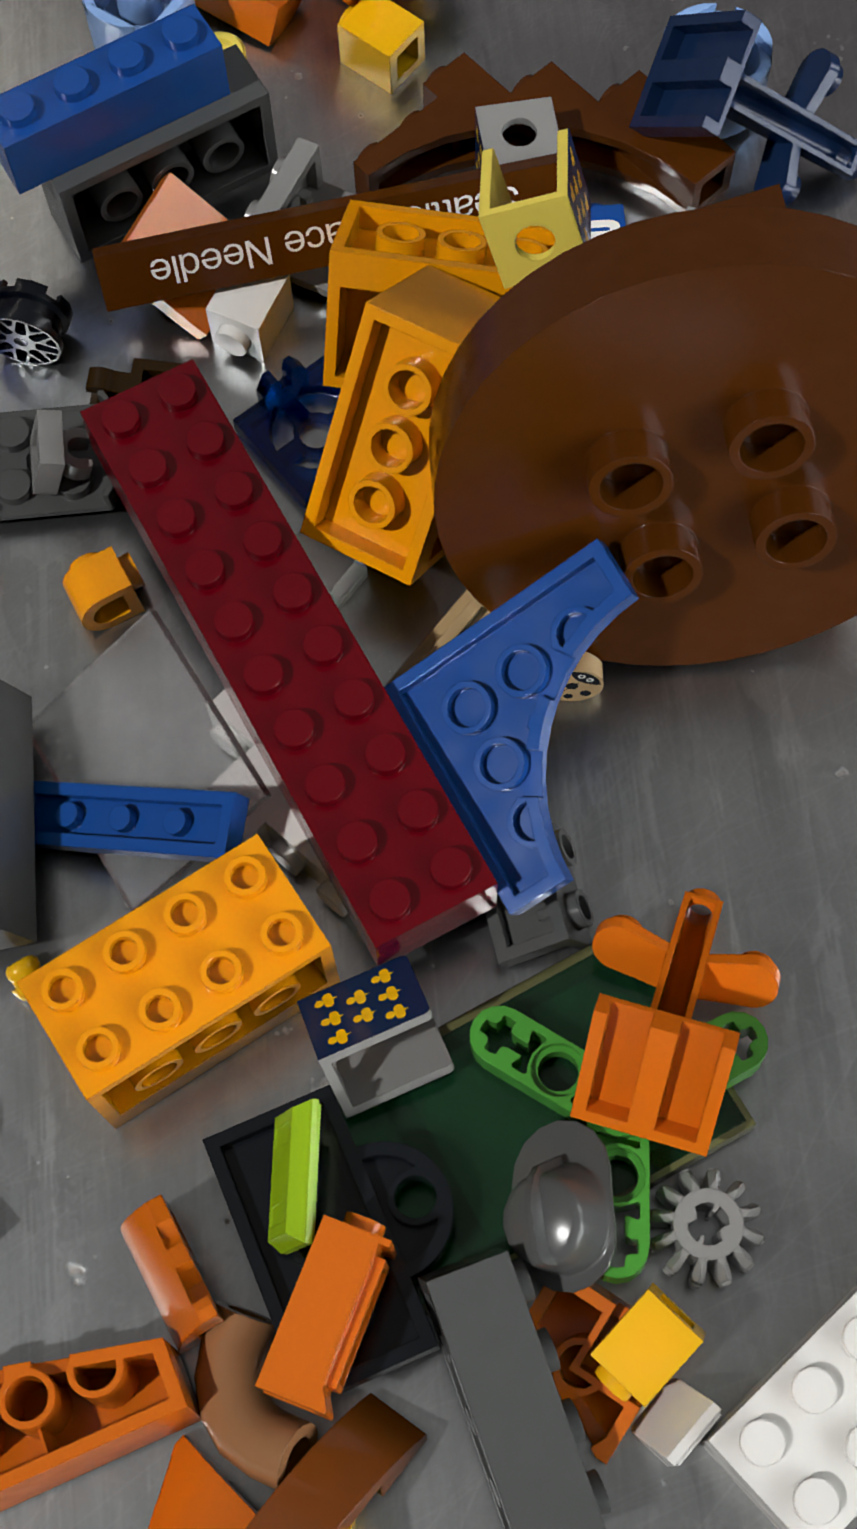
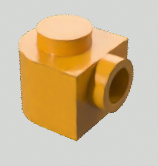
[62,546,145,631]

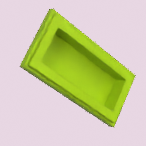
[268,1099,321,1255]

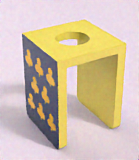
[478,128,591,289]

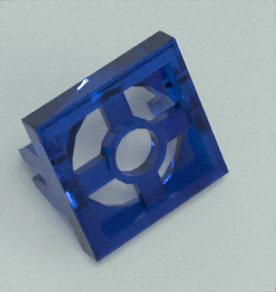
[233,356,341,509]

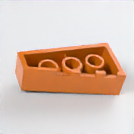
[0,1337,201,1512]

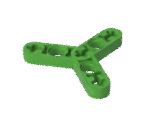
[470,1006,768,1284]

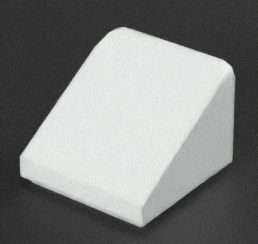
[631,1378,722,1467]

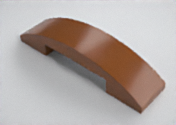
[245,1393,427,1529]

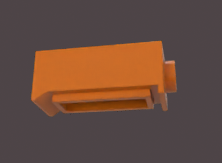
[255,1212,397,1421]

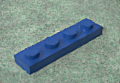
[34,780,250,862]

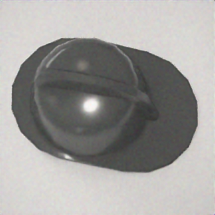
[503,1120,616,1293]

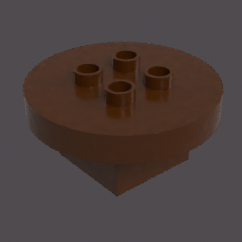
[429,183,857,666]

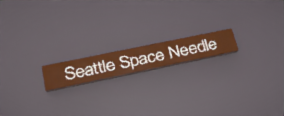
[92,153,557,312]

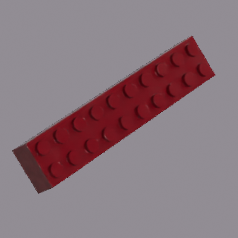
[80,359,498,966]

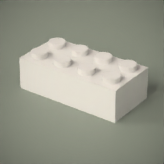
[699,1283,857,1529]

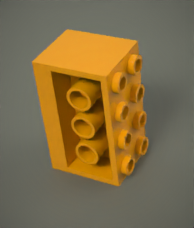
[323,199,555,389]
[300,265,501,586]
[16,833,340,1129]

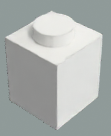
[205,274,294,362]

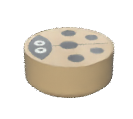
[560,652,604,701]

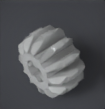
[649,1168,765,1289]

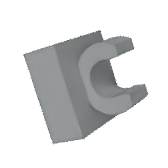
[30,409,93,495]

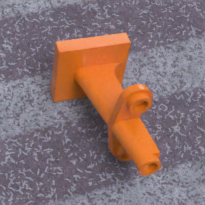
[570,888,781,1157]

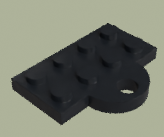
[202,1085,455,1398]

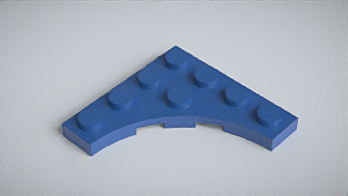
[384,538,639,915]

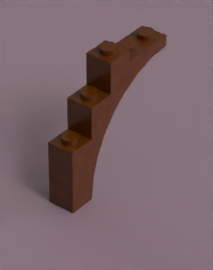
[353,52,736,212]

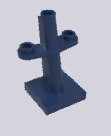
[629,9,857,206]

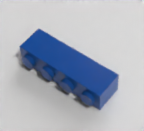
[0,4,230,194]

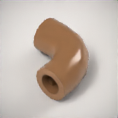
[194,1301,318,1490]

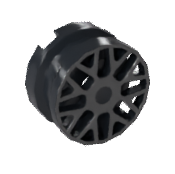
[0,278,73,365]

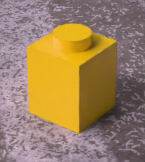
[337,0,425,95]
[590,1283,706,1407]

